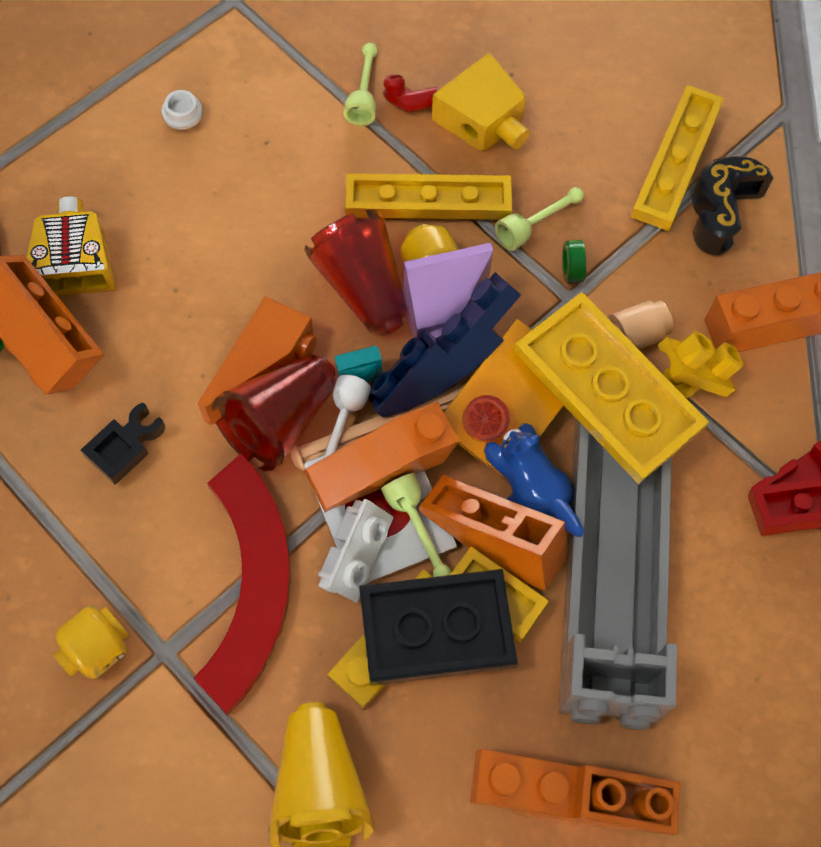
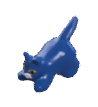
[484,423,584,537]

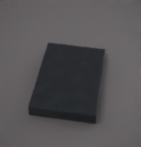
[359,569,518,686]

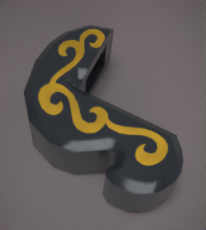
[692,156,774,255]

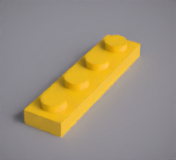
[630,85,724,231]
[345,173,512,220]

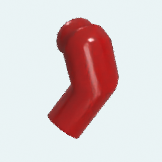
[383,74,439,112]

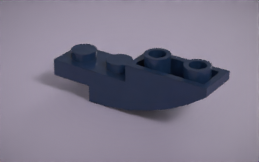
[368,272,521,418]

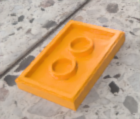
[444,319,563,481]

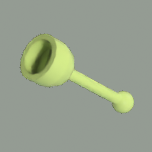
[343,42,378,126]
[495,187,584,251]
[381,473,451,577]

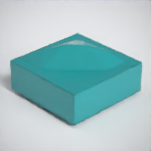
[335,346,382,383]

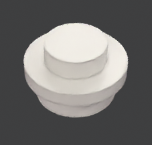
[162,90,203,130]

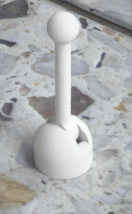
[324,375,371,458]

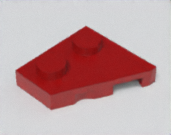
[748,440,821,536]

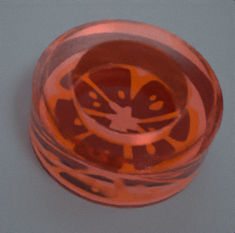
[462,395,510,442]

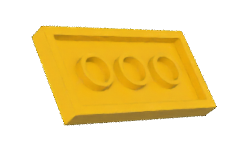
[513,292,709,485]

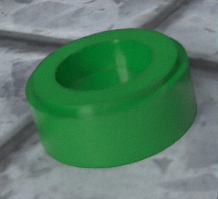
[562,240,586,283]

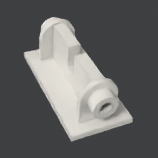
[317,499,393,603]

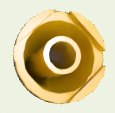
[268,702,374,847]

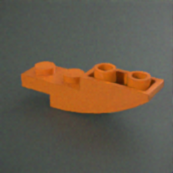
[470,749,681,835]

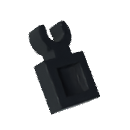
[80,403,166,485]

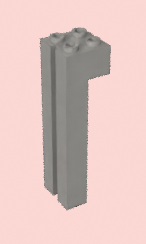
[558,418,677,730]

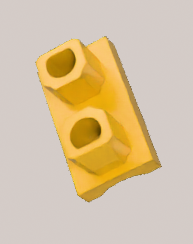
[658,330,744,399]

